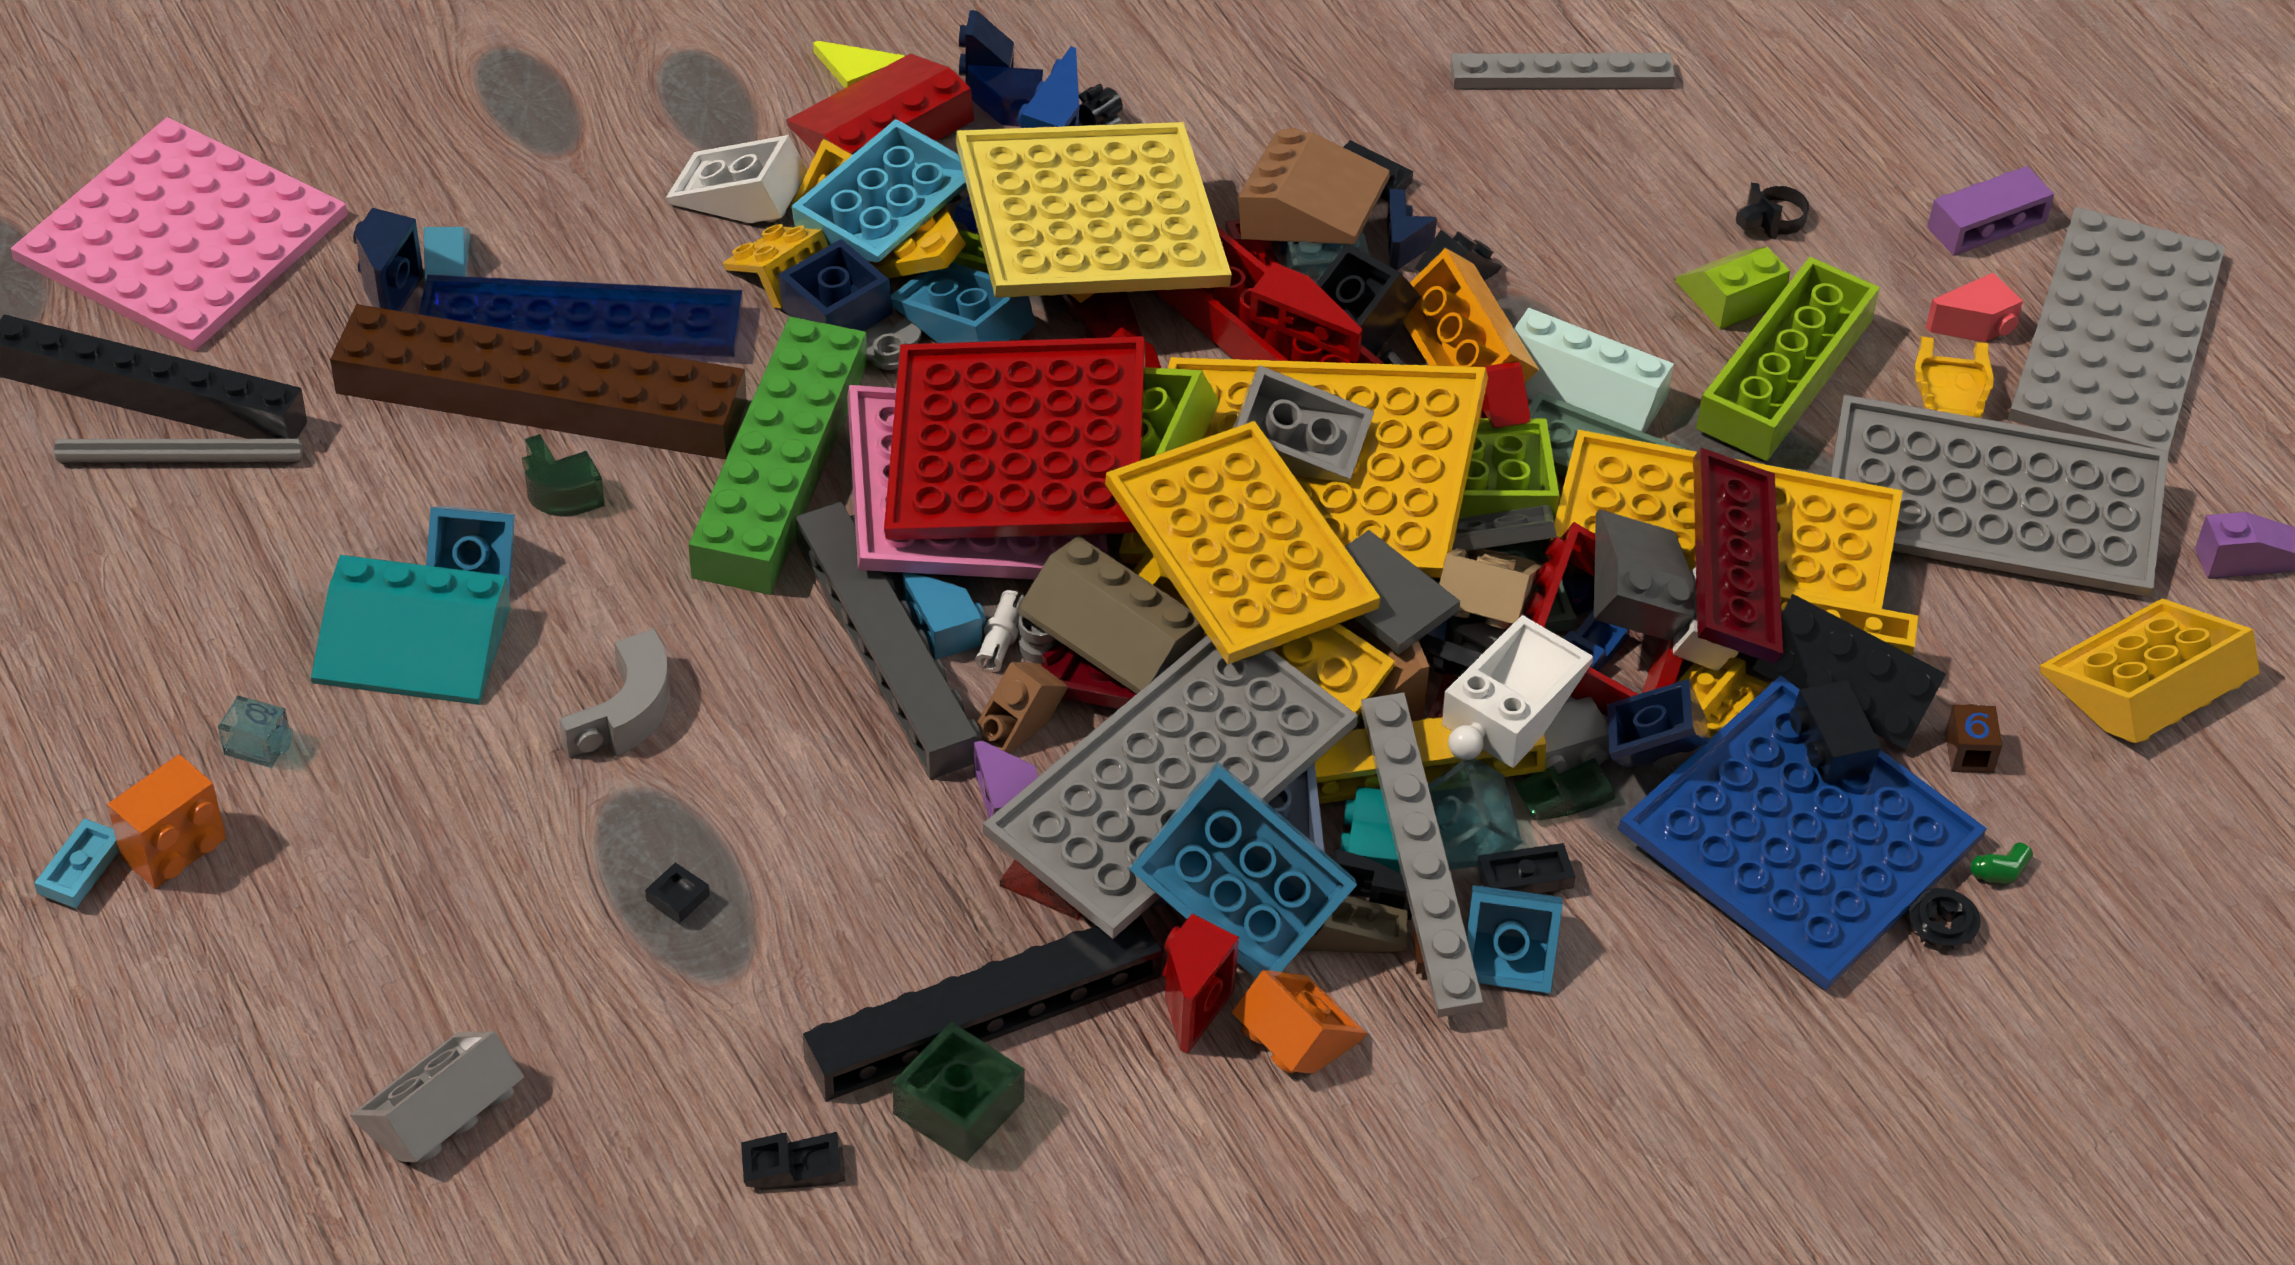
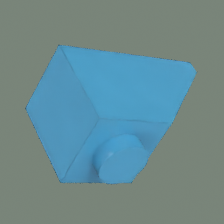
[902,573,986,660]

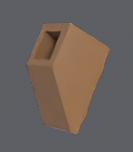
[977,662,1069,754]

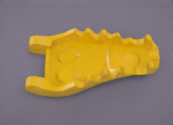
[1914,336,1994,418]

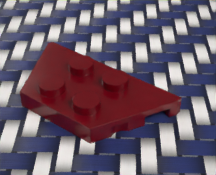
[1041,643,1136,709]

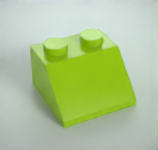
[1675,247,1790,330]

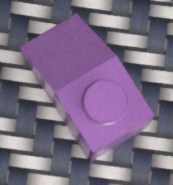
[974,741,1038,819]

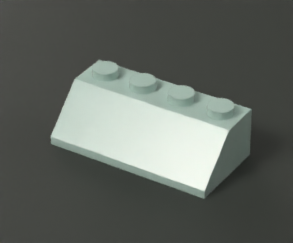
[1514,307,1674,433]

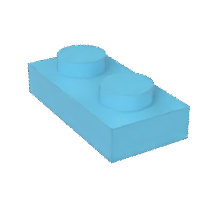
[34,818,119,908]

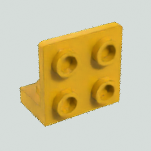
[722,224,829,308]

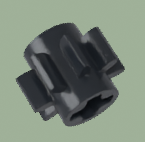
[1079,84,1123,126]

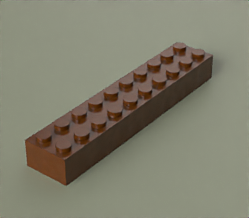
[330,304,747,460]

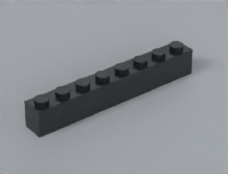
[0,314,307,439]
[803,915,1162,1102]

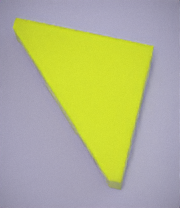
[813,41,904,88]

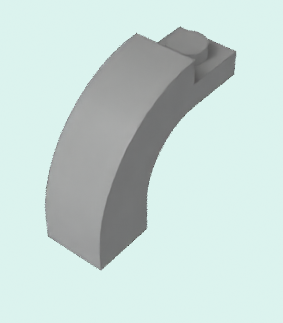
[559,629,670,758]

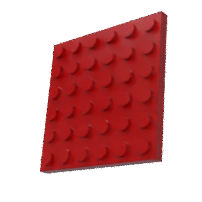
[884,336,1146,540]

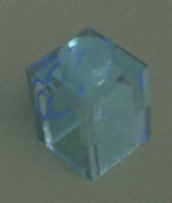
[218,695,293,768]

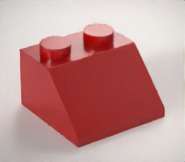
[1163,913,1239,1054]

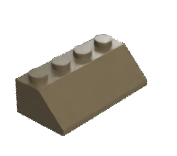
[1018,536,1204,694]

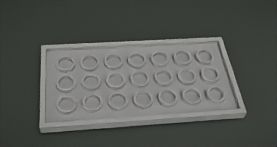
[2008,206,2226,451]
[1830,395,2169,597]
[983,635,1358,939]

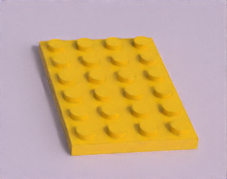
[1105,421,1381,665]

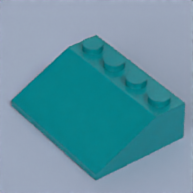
[311,555,511,705]

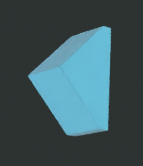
[424,227,470,288]

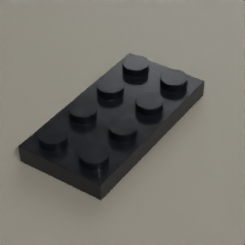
[1752,594,1947,750]

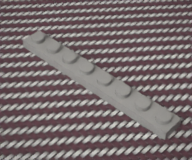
[1361,693,1483,1018]

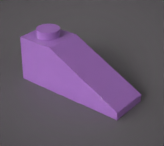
[2195,512,2295,579]

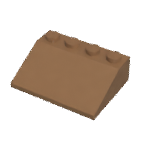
[1238,128,1390,244]

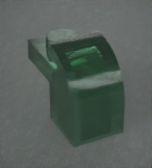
[522,434,605,517]

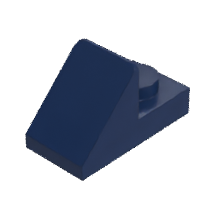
[1387,189,1437,270]

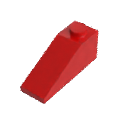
[1249,262,1362,363]

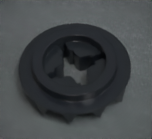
[1908,888,1981,951]

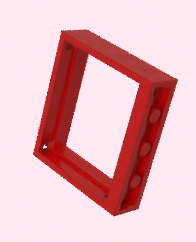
[1523,522,1683,717]

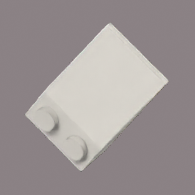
[666,135,808,223]

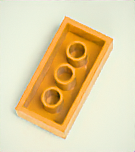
[1403,248,1539,383]

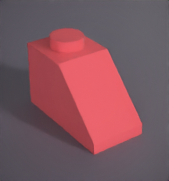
[1925,273,2023,342]

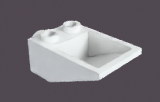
[1442,615,1594,768]

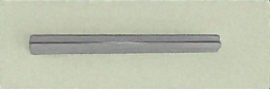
[54,439,303,463]

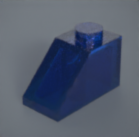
[968,64,1043,127]

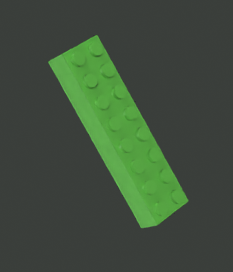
[689,316,867,595]

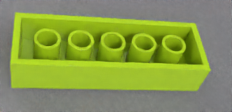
[1696,256,1880,461]

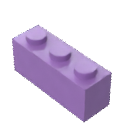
[1927,166,2054,256]

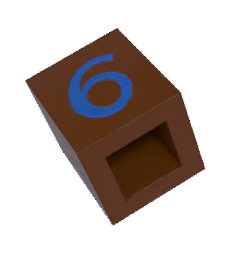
[1945,704,2002,773]

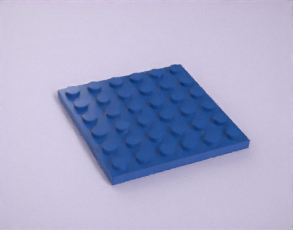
[1618,675,1987,990]

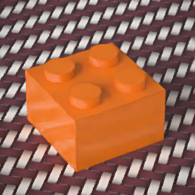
[107,754,226,889]

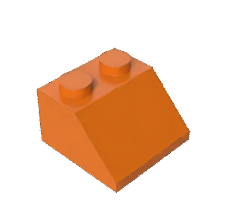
[1231,970,1368,1074]

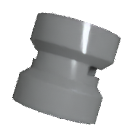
[1018,615,1061,664]

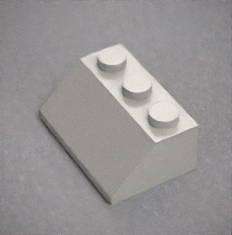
[350,1031,524,1164]

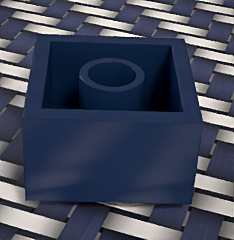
[778,239,893,331]

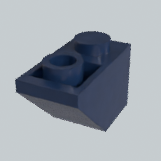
[959,10,1014,95]

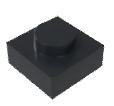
[645,862,710,923]

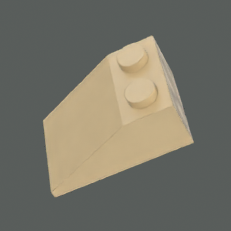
[1439,548,1545,629]

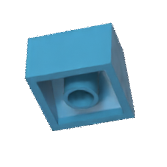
[1466,885,1563,993]

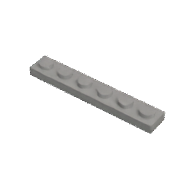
[1450,52,1675,89]

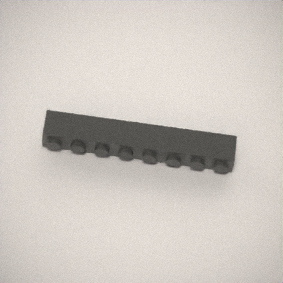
[795,501,982,780]

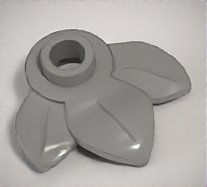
[864,318,921,370]

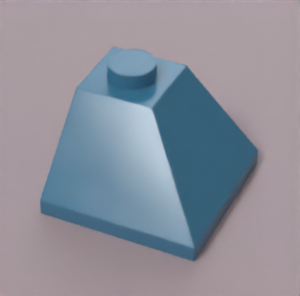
[426,506,516,594]

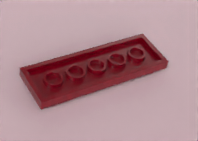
[1693,447,1783,664]

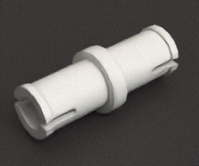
[975,590,1024,672]

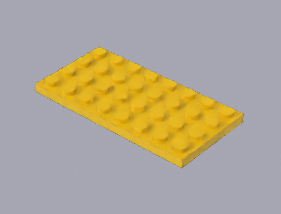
[1547,429,1903,609]

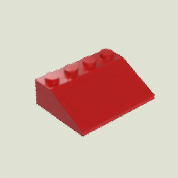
[786,53,974,154]

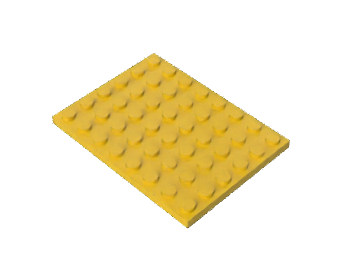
[1119,357,1488,578]

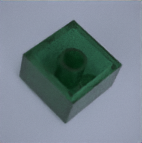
[892,1022,1025,1163]

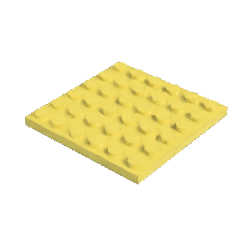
[956,122,1232,298]

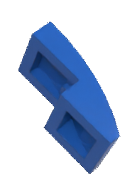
[1563,609,1630,671]

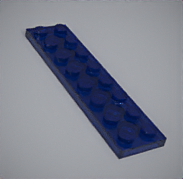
[418,275,743,357]

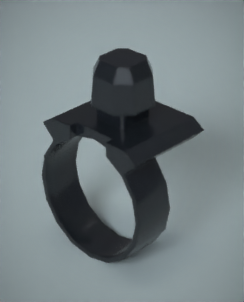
[1736,182,1809,240]

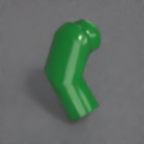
[1971,842,2033,884]

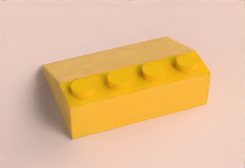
[2039,598,2260,743]

